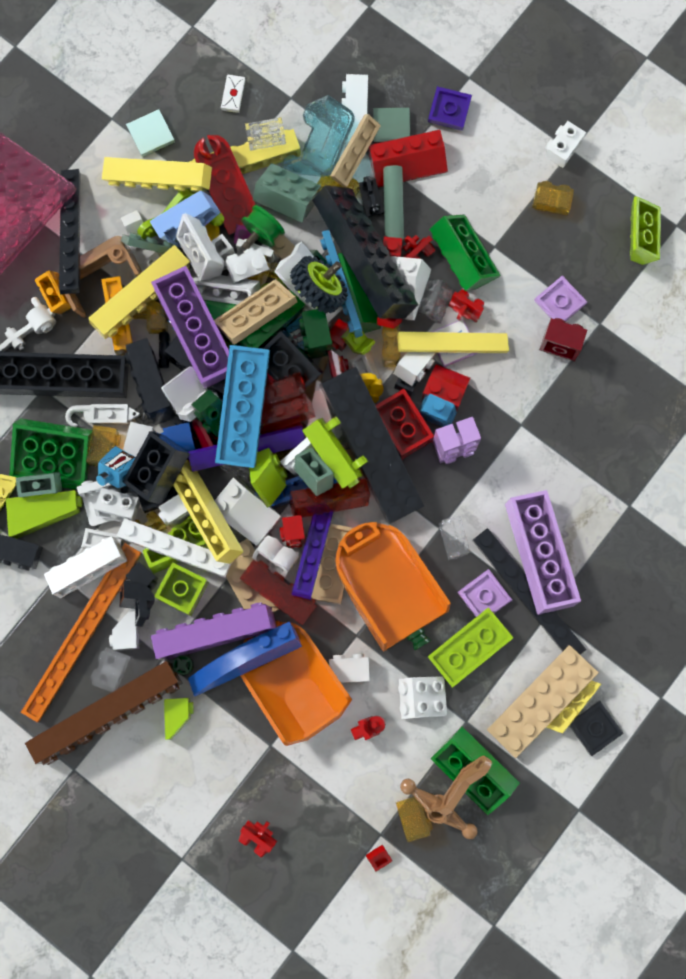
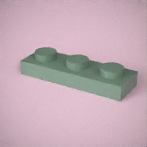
[121,233,174,254]

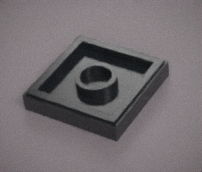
[569,701,624,756]

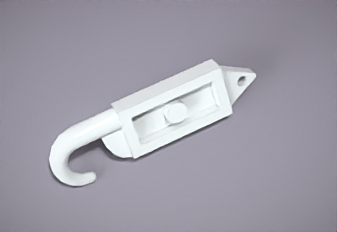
[65,404,141,427]

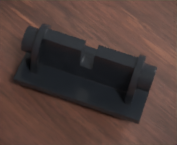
[358,176,384,217]

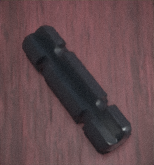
[158,332,170,369]

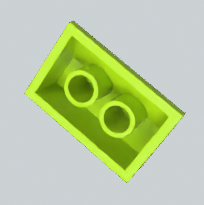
[630,196,661,265]

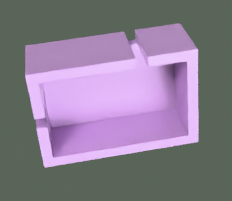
[432,417,481,464]

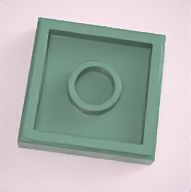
[373,108,410,144]

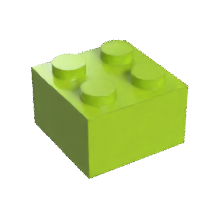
[154,562,209,617]

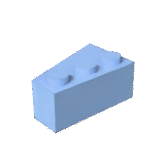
[150,190,221,248]

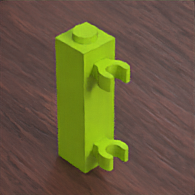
[302,417,368,489]

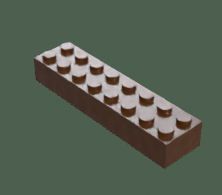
[25,661,183,766]

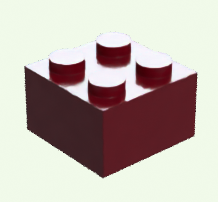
[539,318,587,361]

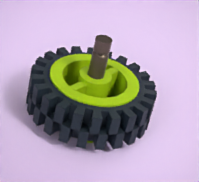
[290,256,348,314]

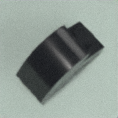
[119,581,155,627]

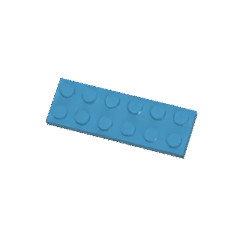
[215,345,270,468]

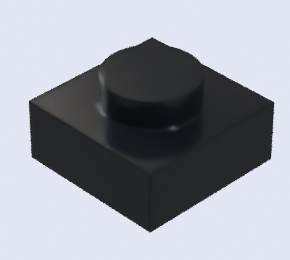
[394,378,418,396]

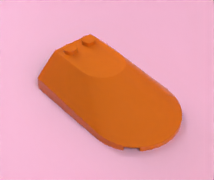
[240,621,352,746]

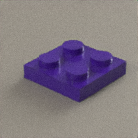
[428,86,472,131]

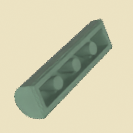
[383,166,404,242]

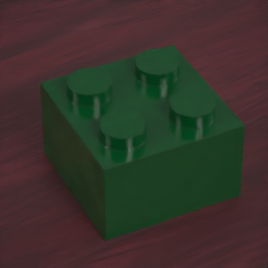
[299,309,332,359]

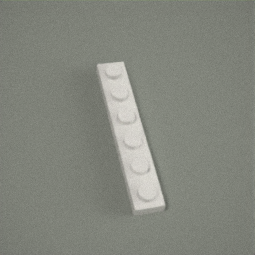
[117,518,231,578]

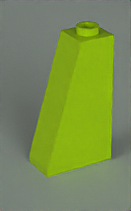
[6,490,83,539]

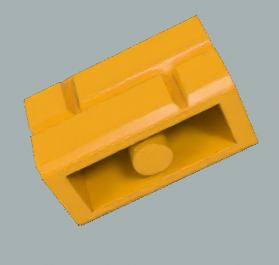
[35,270,72,314]

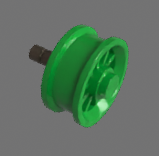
[241,205,285,250]

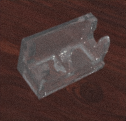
[439,516,470,560]

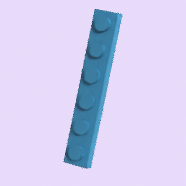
[320,230,363,338]

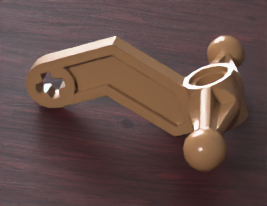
[400,756,492,840]

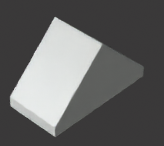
[121,210,143,250]

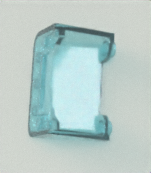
[281,95,355,177]

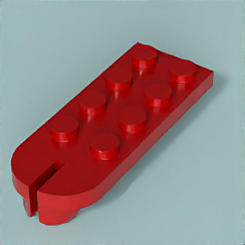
[194,135,256,235]

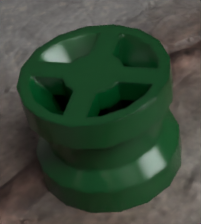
[407,627,431,651]
[173,655,194,675]

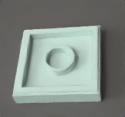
[126,109,175,157]

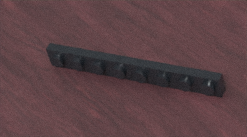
[59,169,81,295]
[472,528,587,655]

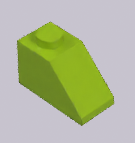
[164,698,194,740]

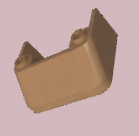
[65,236,142,318]

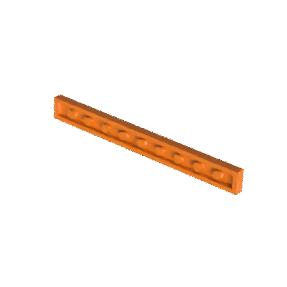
[21,543,142,723]

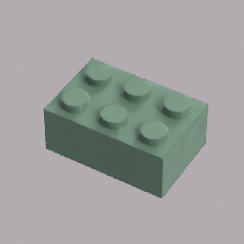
[253,163,321,223]

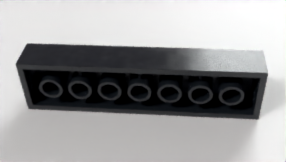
[312,185,419,319]
[0,352,129,398]
[319,367,424,524]

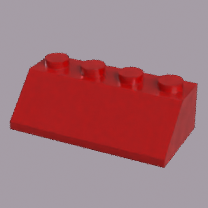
[368,130,448,188]

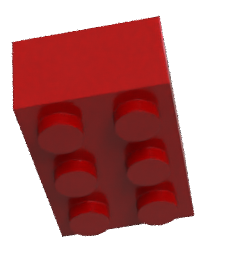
[375,389,434,460]

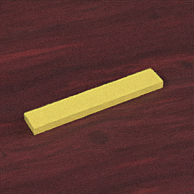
[397,332,509,353]

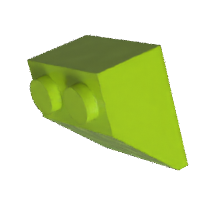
[249,448,288,508]

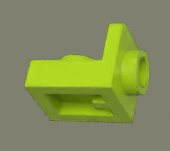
[342,329,375,355]

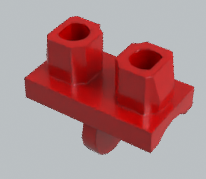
[402,235,435,259]
[448,289,485,323]
[351,716,386,740]
[238,820,277,857]

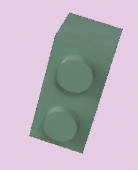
[295,448,334,496]
[16,472,62,497]

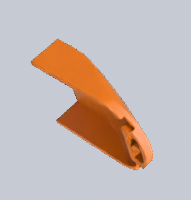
[336,522,451,652]

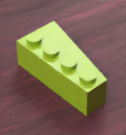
[142,515,209,574]

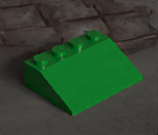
[9,418,94,489]

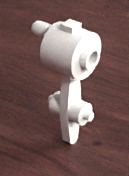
[0,297,56,352]

